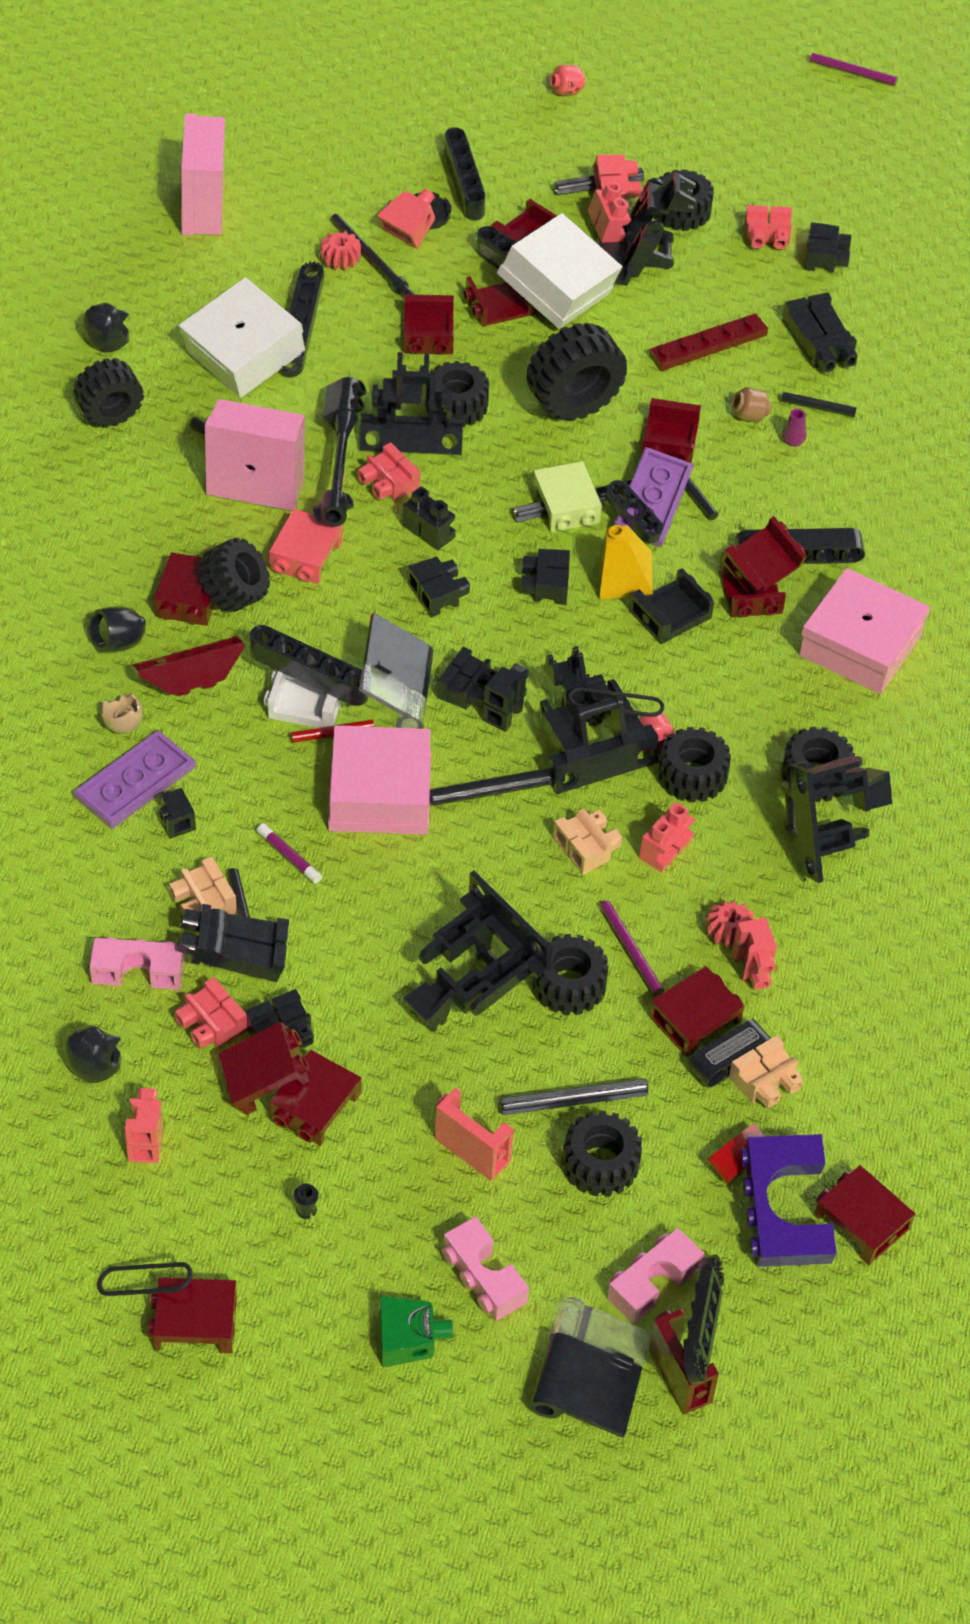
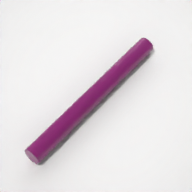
[810,52,898,86]
[600,901,664,996]

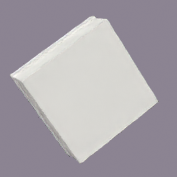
[497,213,623,329]
[178,277,305,398]

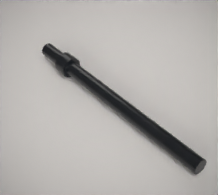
[331,213,415,297]

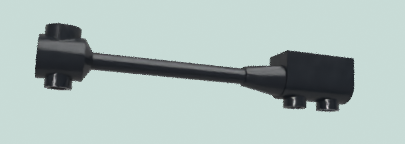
[313,377,367,527]

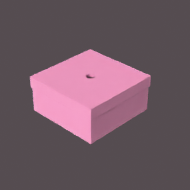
[182,114,225,235]
[205,399,305,511]
[800,568,930,694]
[328,726,431,835]

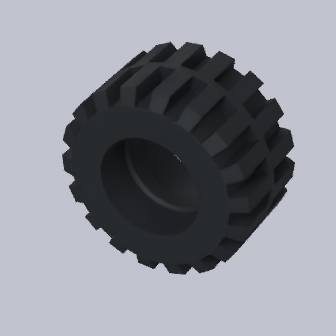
[654,169,714,231]
[73,358,144,428]
[425,361,489,427]
[199,538,270,612]
[658,727,731,803]
[781,727,855,802]
[532,934,609,1015]
[563,1111,642,1197]

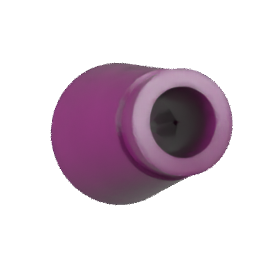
[782,409,807,447]

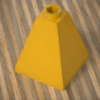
[600,525,653,600]

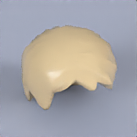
[101,693,143,734]

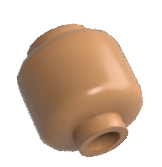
[732,387,771,423]

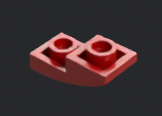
[708,1123,765,1184]

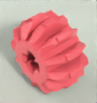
[321,231,361,270]
[706,898,754,948]

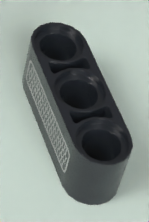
[477,226,517,269]
[688,1019,771,1088]

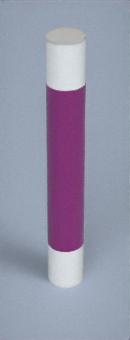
[257,823,322,884]

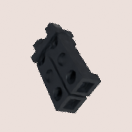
[782,292,858,373]
[177,904,289,982]

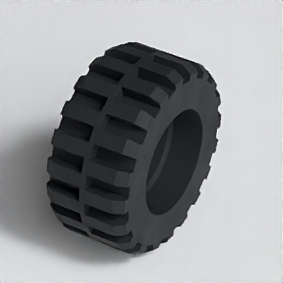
[526,323,627,421]

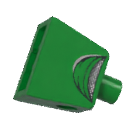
[380,1296,453,1367]

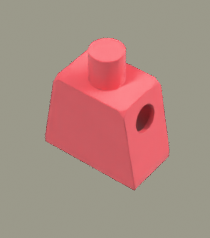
[377,188,435,249]

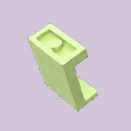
[532,461,602,532]

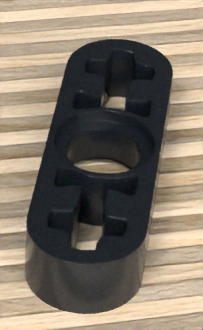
[605,480,663,543]

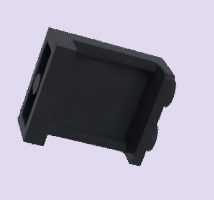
[629,568,714,645]

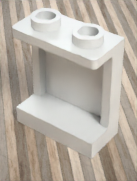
[264,669,342,728]

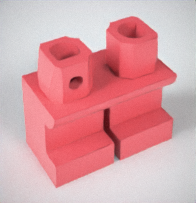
[593,155,641,201]
[587,183,631,242]
[744,205,792,249]
[358,442,420,501]
[639,802,696,872]
[731,917,777,990]
[175,977,248,1049]
[125,1088,164,1164]

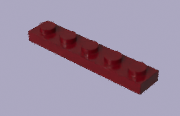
[649,313,768,371]

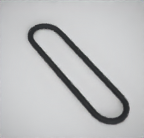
[568,688,665,717]
[97,1262,192,1296]

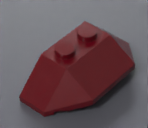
[132,636,245,696]

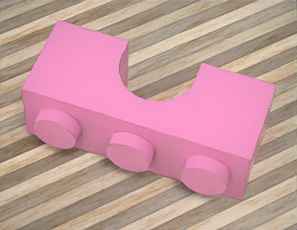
[90,937,185,990]
[442,1216,529,1321]
[607,1228,705,1325]

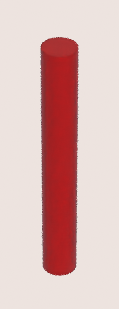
[291,719,374,743]

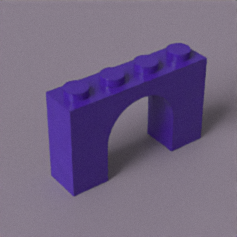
[740,1134,837,1267]

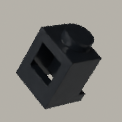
[158,788,196,839]

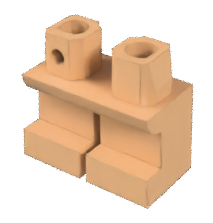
[553,808,622,875]
[169,856,237,914]
[729,1035,804,1108]

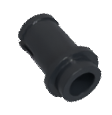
[294,1183,319,1219]

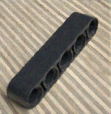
[444,127,486,221]
[735,528,865,564]
[249,625,369,706]

